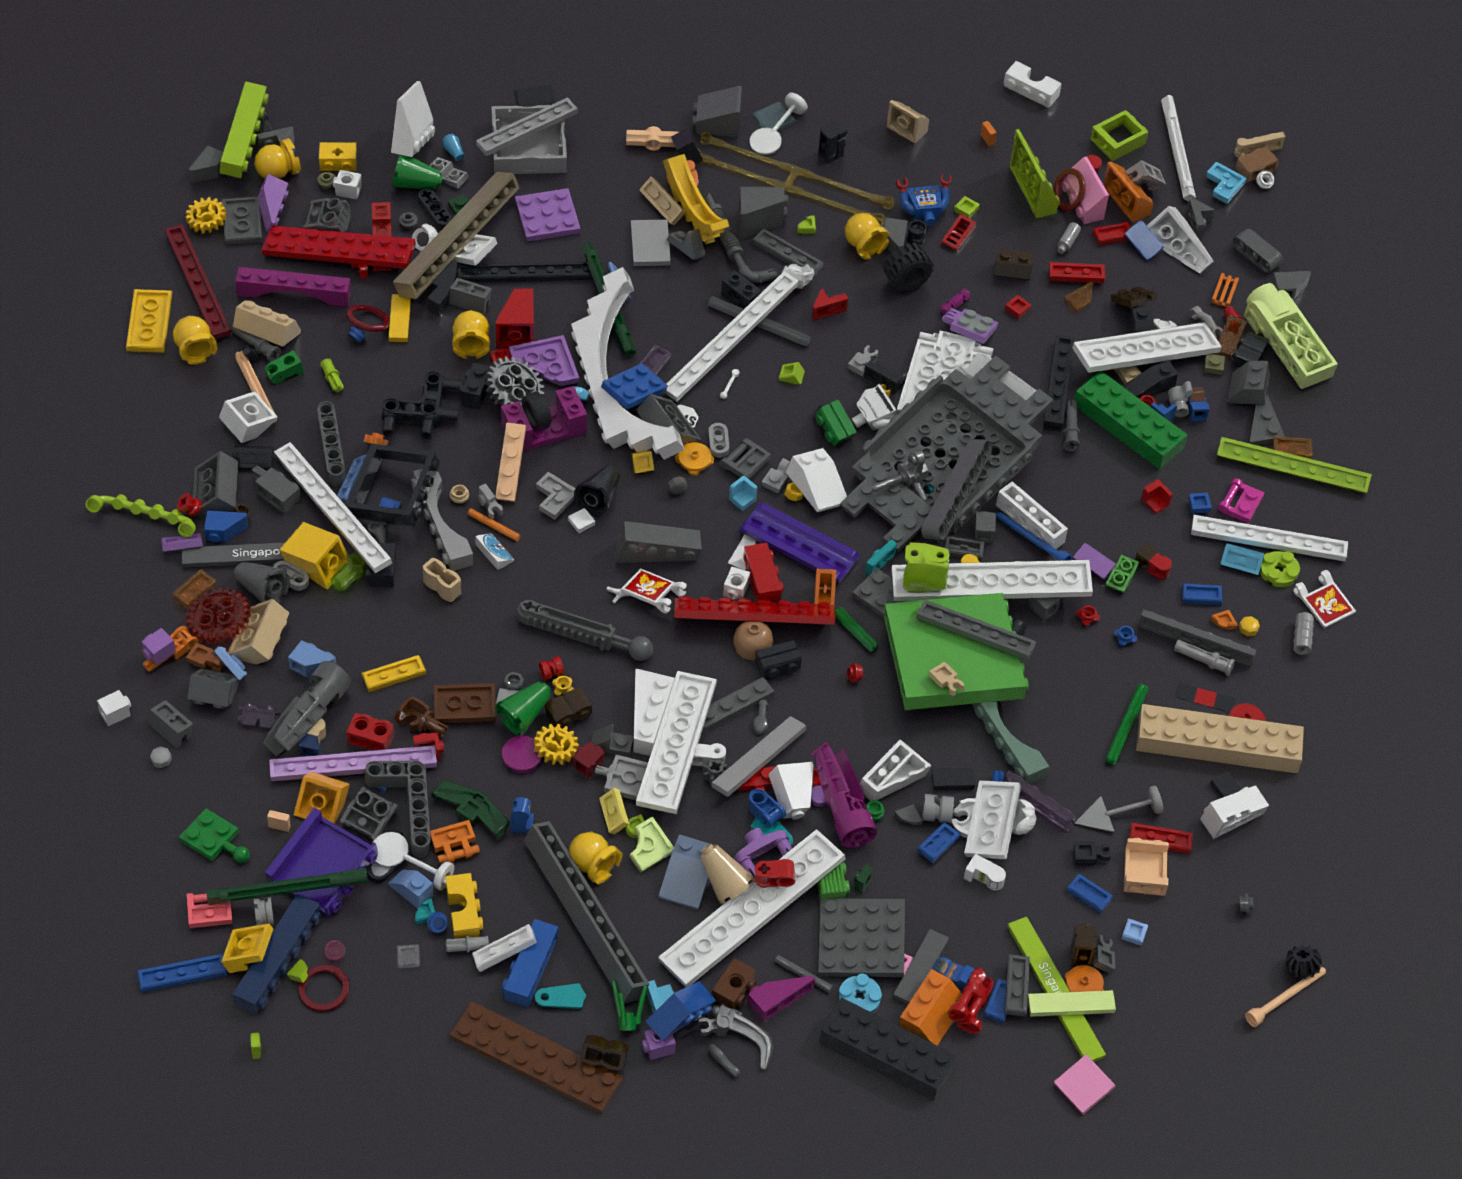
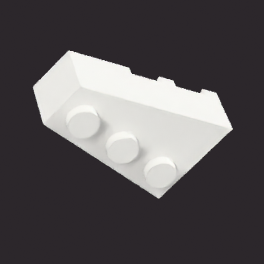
[860,740,931,801]
[1200,785,1269,839]

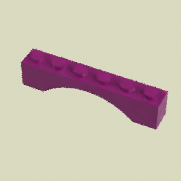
[235,267,351,307]

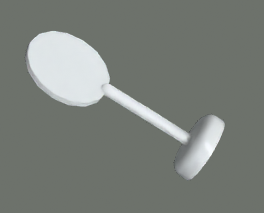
[750,93,808,155]
[373,832,454,891]

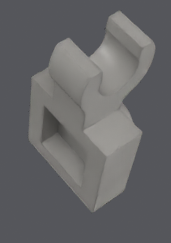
[762,458,790,494]
[478,483,503,519]

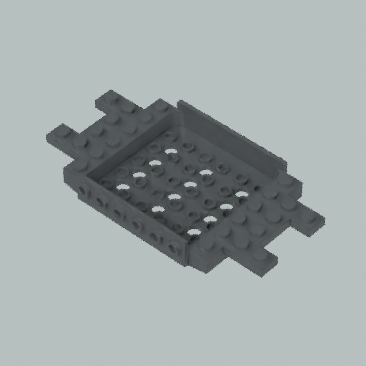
[840,356,1053,553]

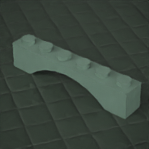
[972,701,1049,786]

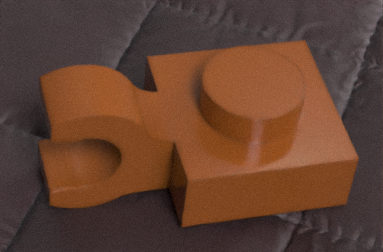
[186,643,224,672]

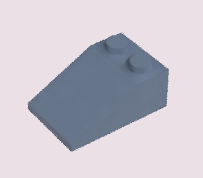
[658,834,714,910]

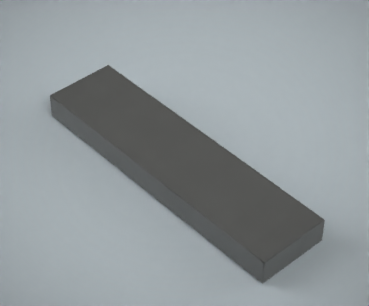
[752,228,823,277]
[893,929,949,1005]

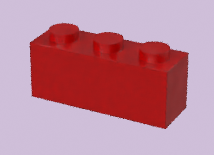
[743,543,784,602]

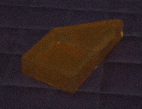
[1065,282,1094,312]

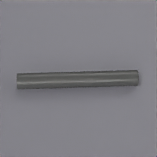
[774,955,833,993]

